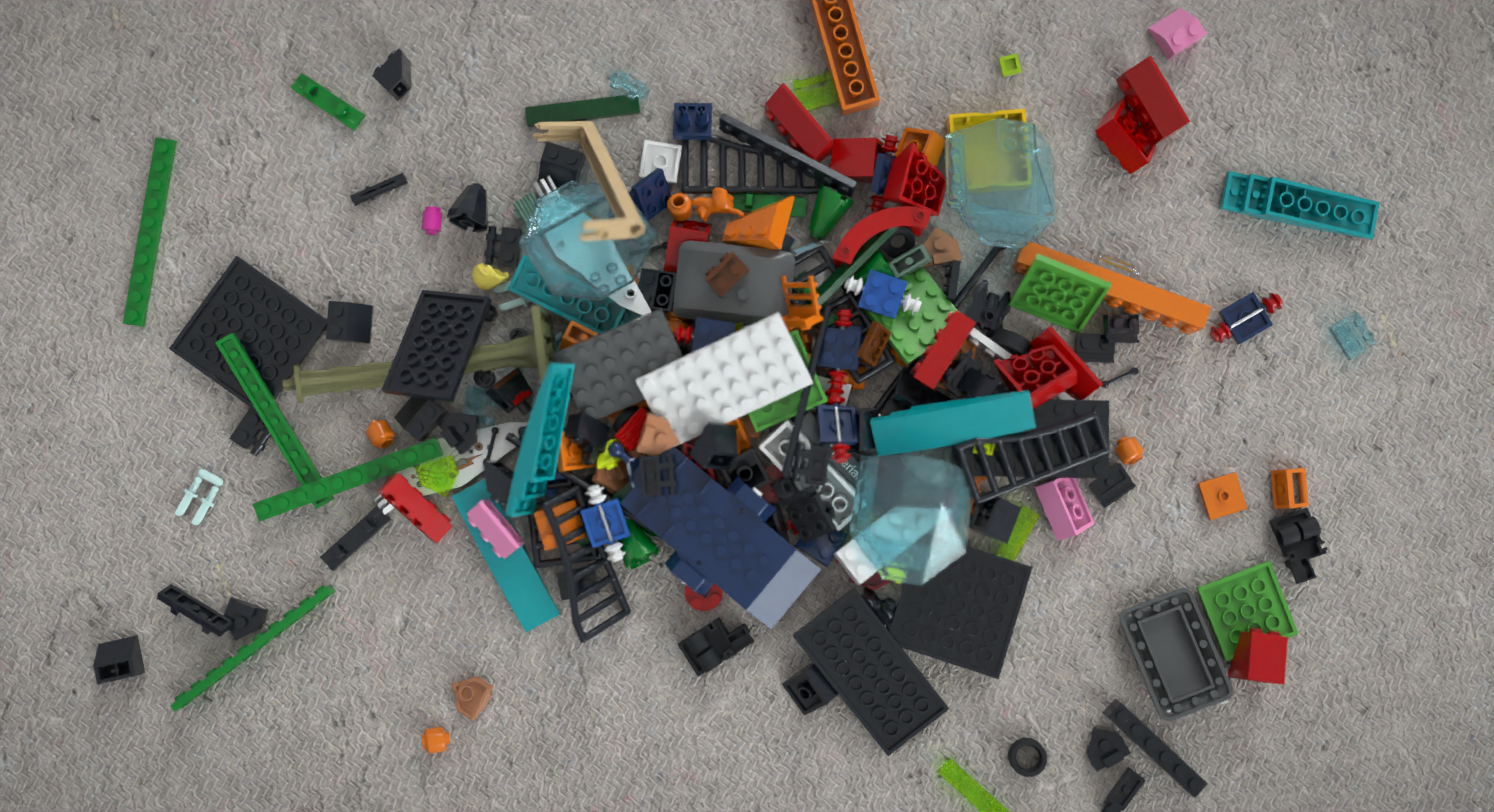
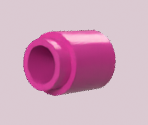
[421,206,442,235]

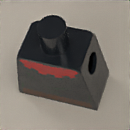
[486,368,533,416]

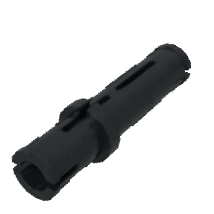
[350,172,408,206]

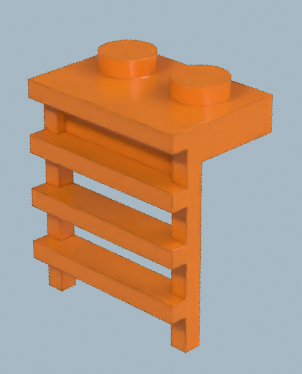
[781,275,823,330]

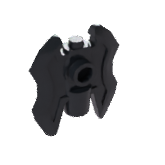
[966,280,1011,338]

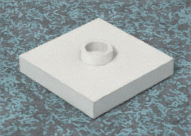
[639,140,682,184]

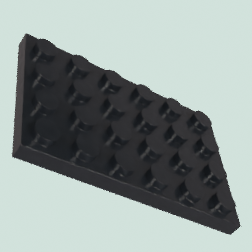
[382,290,492,403]

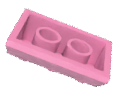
[1035,478,1095,541]
[467,497,525,559]

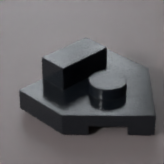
[438,412,479,455]
[224,597,268,640]
[1086,727,1131,771]

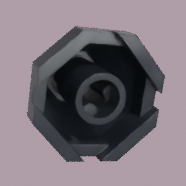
[447,183,488,233]

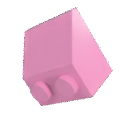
[1148,8,1207,60]

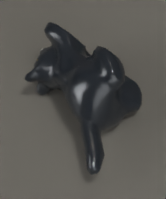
[861,587,897,631]

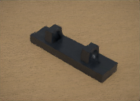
[320,506,392,571]
[157,584,234,637]

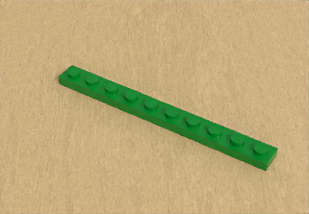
[122,137,177,327]
[215,333,335,509]
[253,437,443,522]
[170,585,336,712]

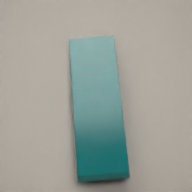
[1219,171,1380,240]
[508,254,642,334]
[506,363,575,517]
[870,390,1036,456]
[451,479,560,632]

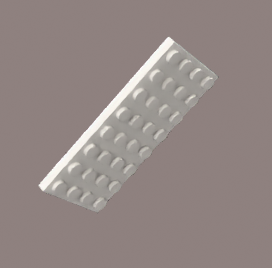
[636,312,813,447]

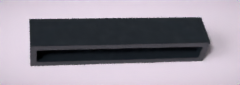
[1102,699,1208,798]

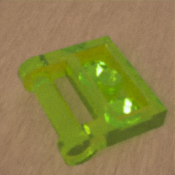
[792,70,838,111]

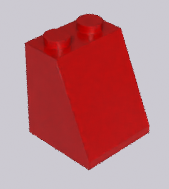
[829,138,886,184]
[663,219,712,273]
[1228,628,1288,685]

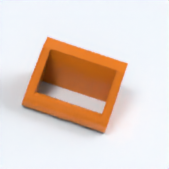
[1270,468,1309,509]

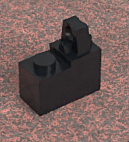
[564,412,610,465]

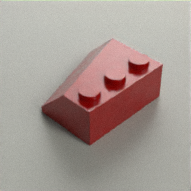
[1095,96,1156,174]
[883,142,948,216]
[993,344,1077,409]

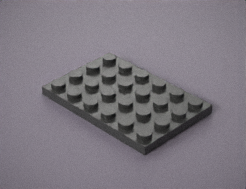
[553,308,683,420]

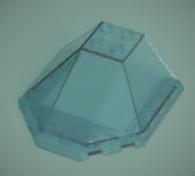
[944,118,1056,250]
[519,181,657,301]
[850,455,975,585]

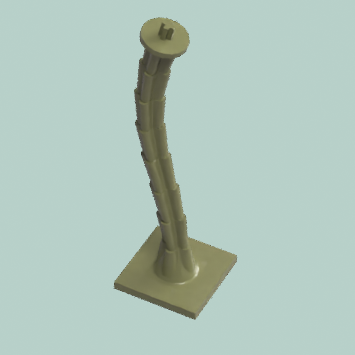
[282,306,556,403]

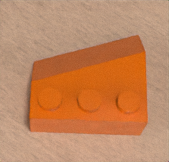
[722,195,795,250]

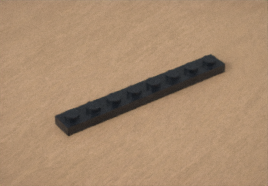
[719,113,857,198]

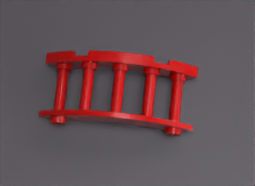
[832,206,932,268]

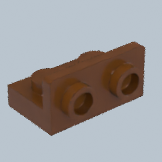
[705,252,750,298]
[856,321,892,367]

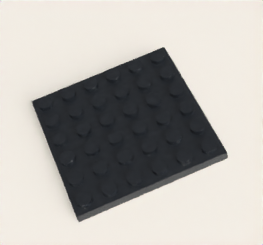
[169,256,327,412]
[889,533,1033,679]

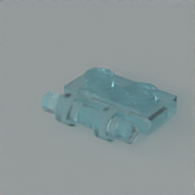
[1328,311,1377,360]

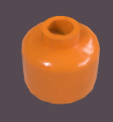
[667,193,693,221]
[366,420,395,449]
[1114,436,1144,466]
[421,726,450,754]

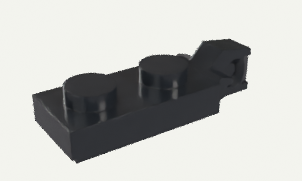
[1101,767,1146,812]

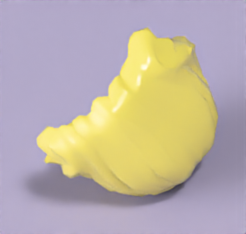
[472,263,509,290]

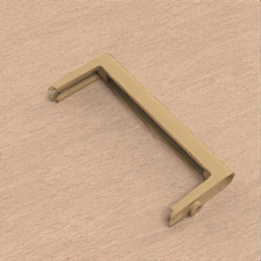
[533,121,645,241]

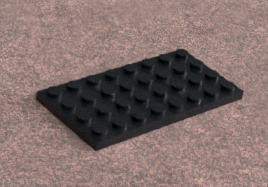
[951,398,1109,479]
[793,587,949,756]

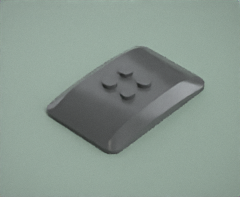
[673,241,795,326]
[1119,588,1233,721]

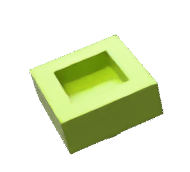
[998,53,1022,78]

